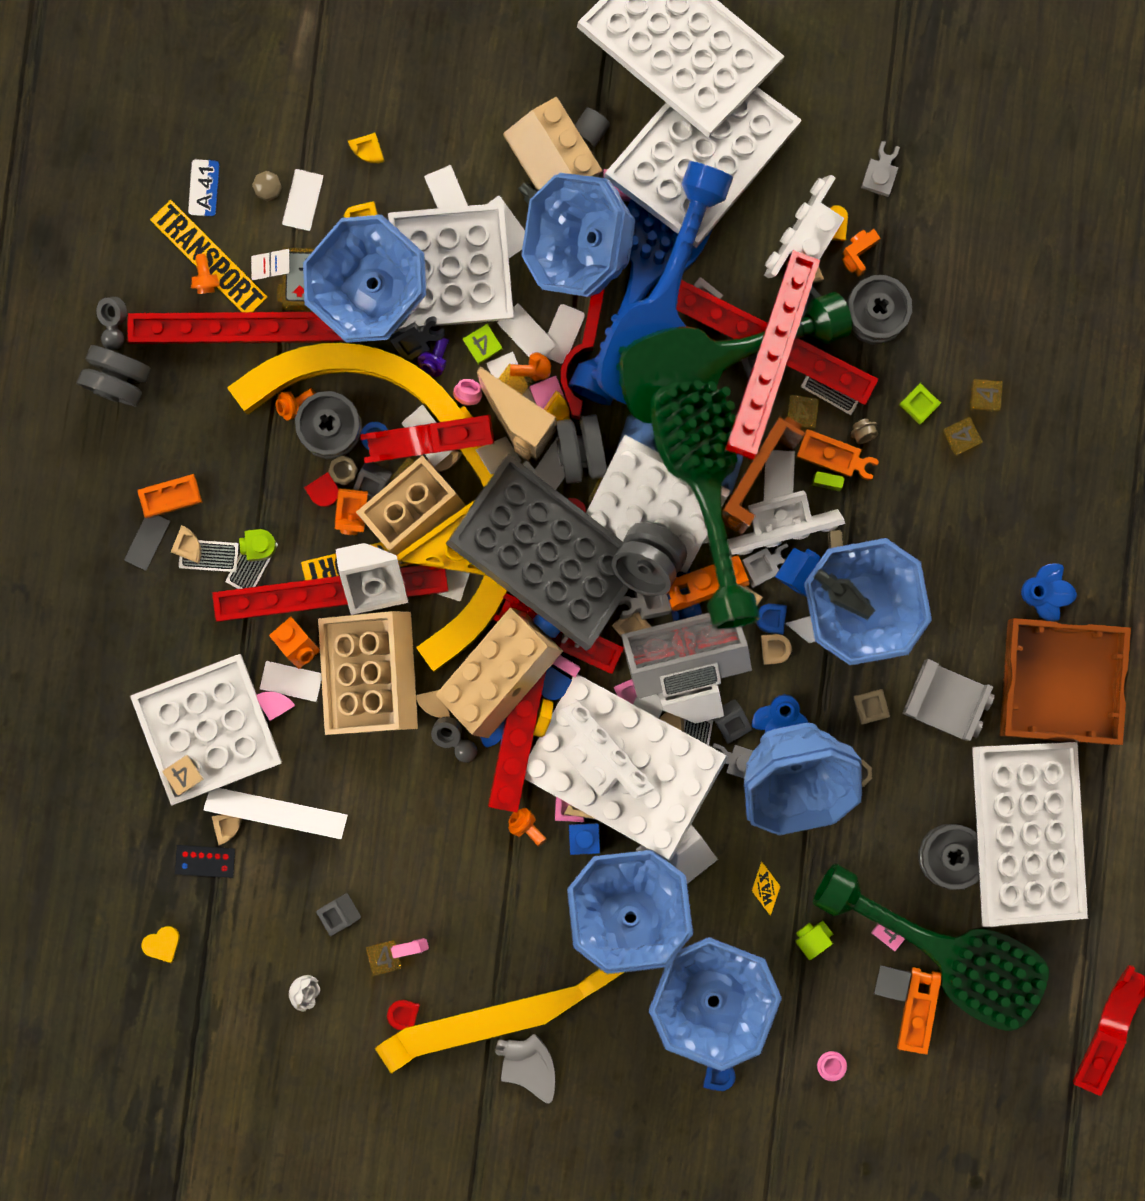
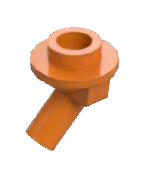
[191,254,220,294]
[510,352,551,382]
[276,388,316,420]
[508,808,547,847]

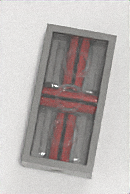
[621,613,752,699]

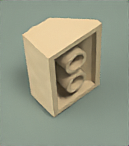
[503,96,602,191]
[356,455,465,564]

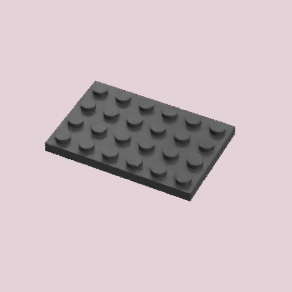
[445,454,629,651]

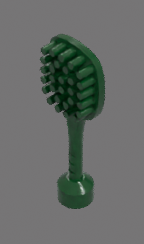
[616,292,852,423]
[650,380,760,630]
[812,863,1049,1031]

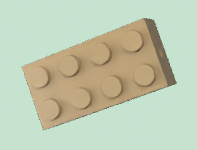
[436,607,563,738]

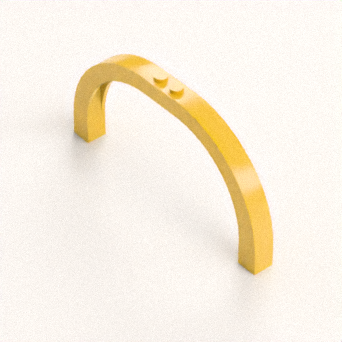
[227,343,507,672]

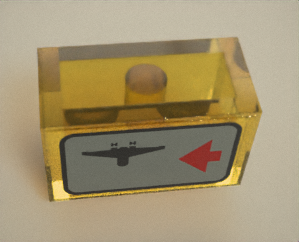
[277,248,315,311]

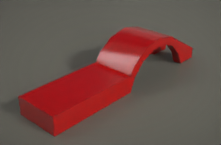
[561,288,605,420]
[360,415,495,463]
[493,593,624,674]
[1073,965,1145,1096]

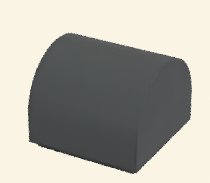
[575,107,610,149]

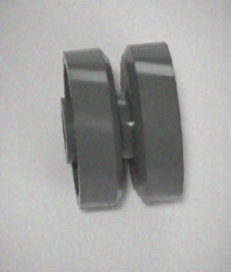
[846,275,912,344]
[76,345,151,407]
[295,391,362,459]
[556,414,607,484]
[611,522,687,597]
[918,824,980,890]

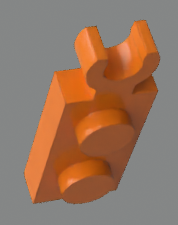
[796,429,879,480]

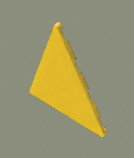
[396,499,487,576]

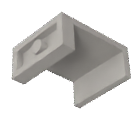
[902,659,995,741]

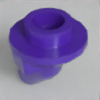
[417,337,449,377]

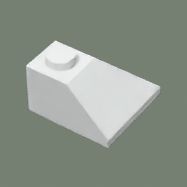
[336,543,408,615]
[658,685,724,724]
[636,824,718,884]

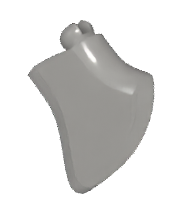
[495,1034,555,1103]

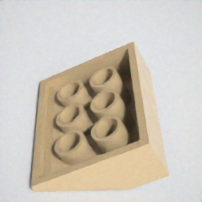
[477,367,556,461]
[318,611,418,735]

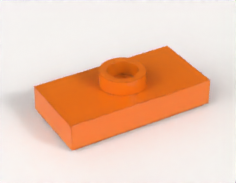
[137,474,202,519]

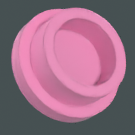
[453,379,482,406]
[817,1051,847,1081]

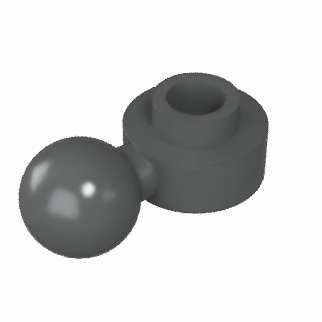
[96,296,127,351]
[431,717,478,763]

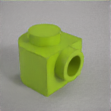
[239,529,276,562]
[795,921,834,960]

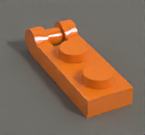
[667,555,749,611]
[897,967,941,1055]

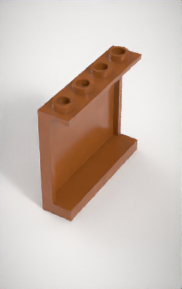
[722,417,805,535]

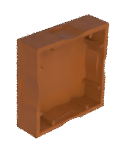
[1000,618,1131,745]

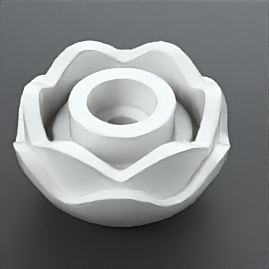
[289,975,320,1012]

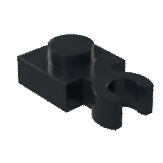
[390,316,445,361]

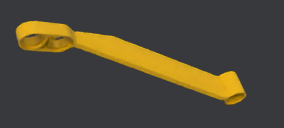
[375,969,624,1073]

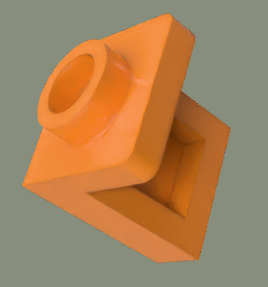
[842,229,881,277]
[335,488,368,535]
[269,617,320,669]

